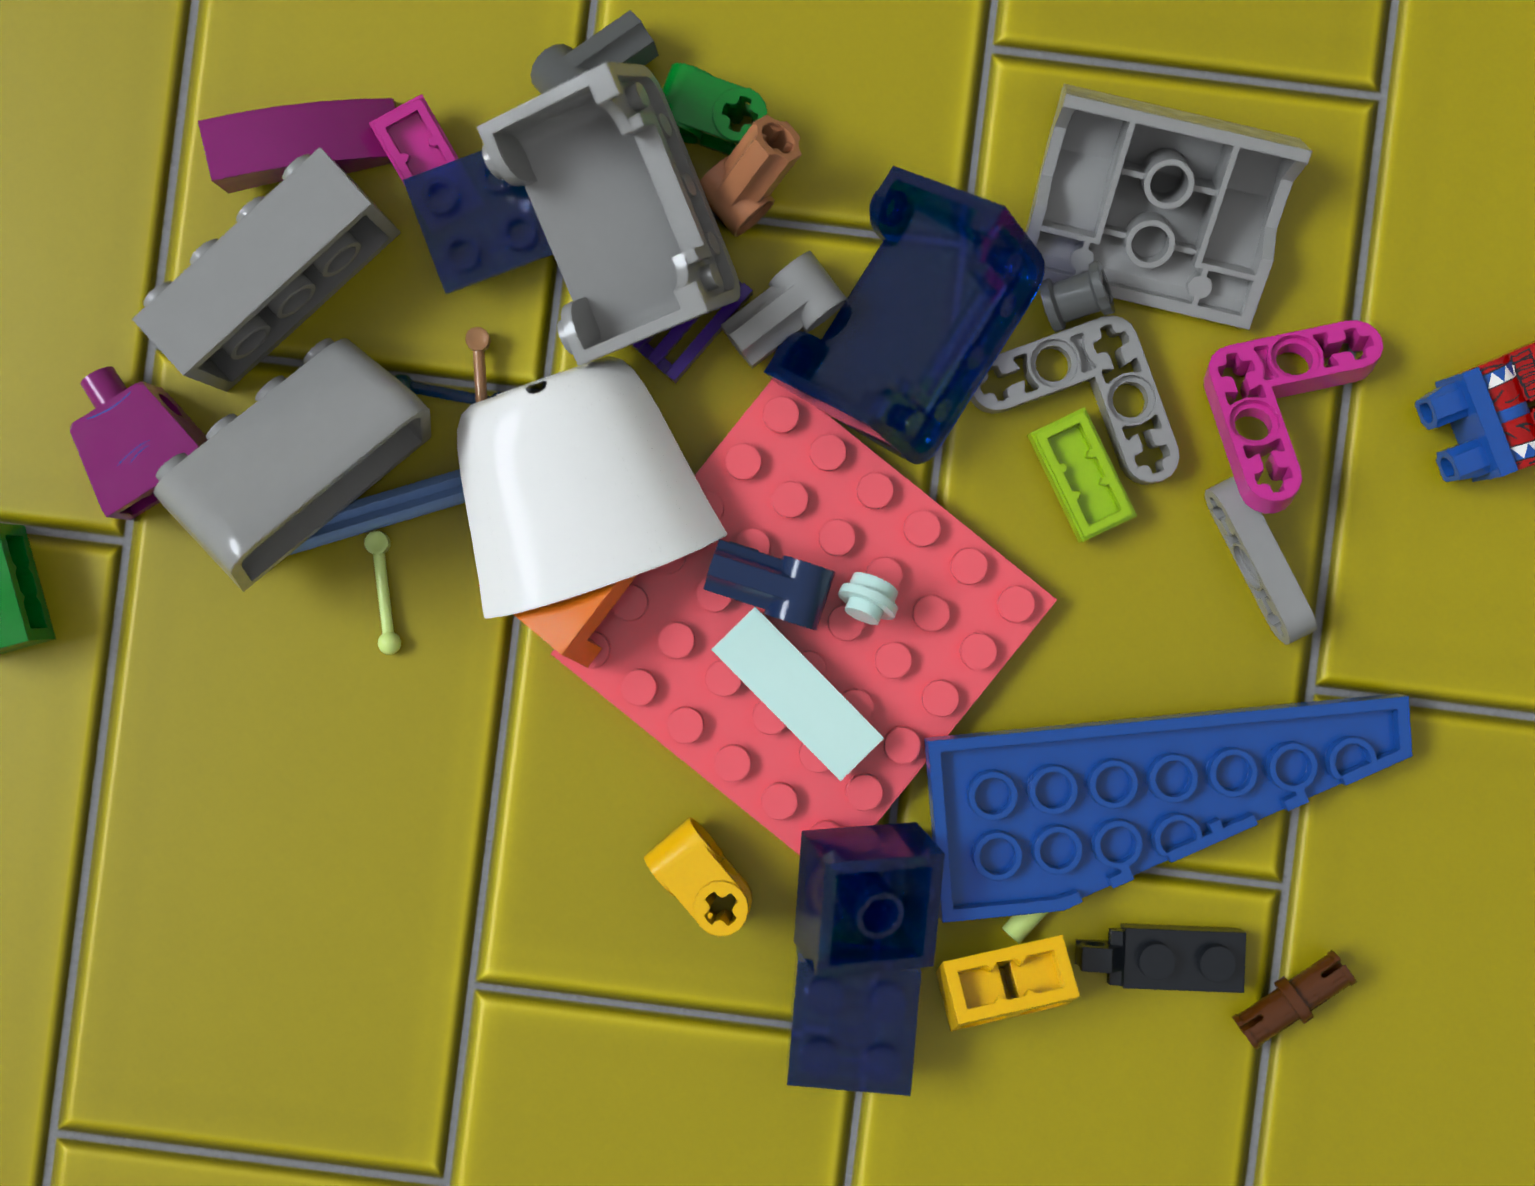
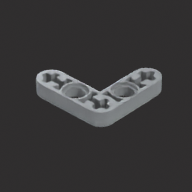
[967,315,1180,485]

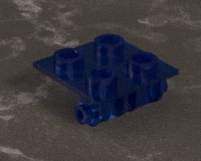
[403,150,553,295]

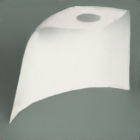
[457,356,727,619]

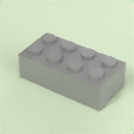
[132,147,401,392]

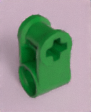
[662,63,768,155]

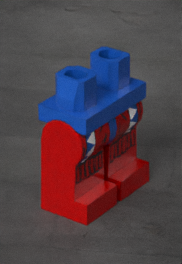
[1414,341,1535,482]

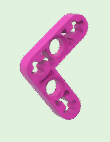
[1203,320,1384,514]

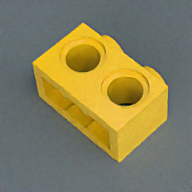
[936,935,1080,1032]

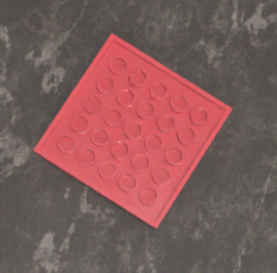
[551,374,1057,880]

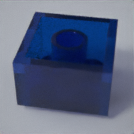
[794,822,945,978]
[786,945,921,1096]

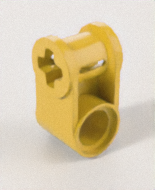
[644,817,753,937]

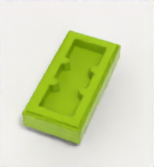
[1027,407,1137,543]

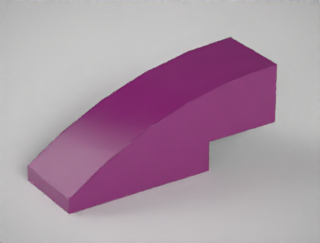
[198,98,397,194]

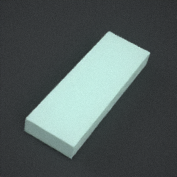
[711,607,884,781]

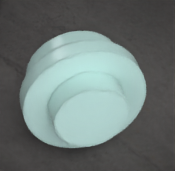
[838,572,898,625]

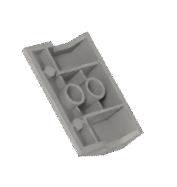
[1016,83,1312,330]

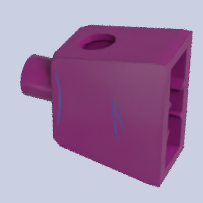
[70,366,207,520]

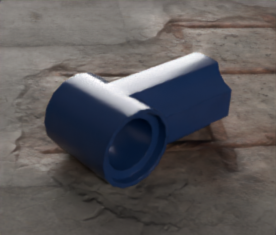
[703,539,835,631]

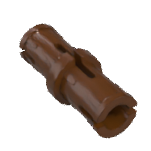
[1232,950,1357,1050]

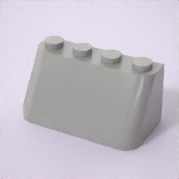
[154,338,431,592]

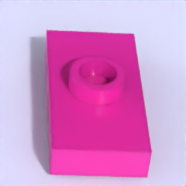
[369,94,485,234]

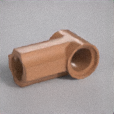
[700,115,802,237]

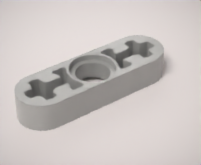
[1205,476,1317,645]

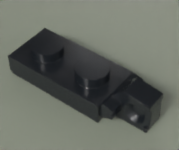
[1075,923,1246,993]

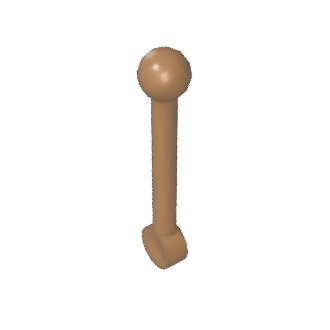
[465,327,491,403]

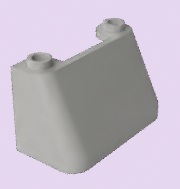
[477,62,741,366]

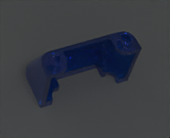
[764,166,1045,465]

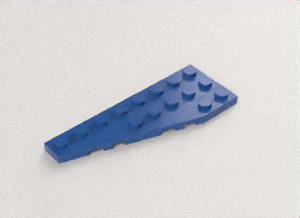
[924,693,1413,923]

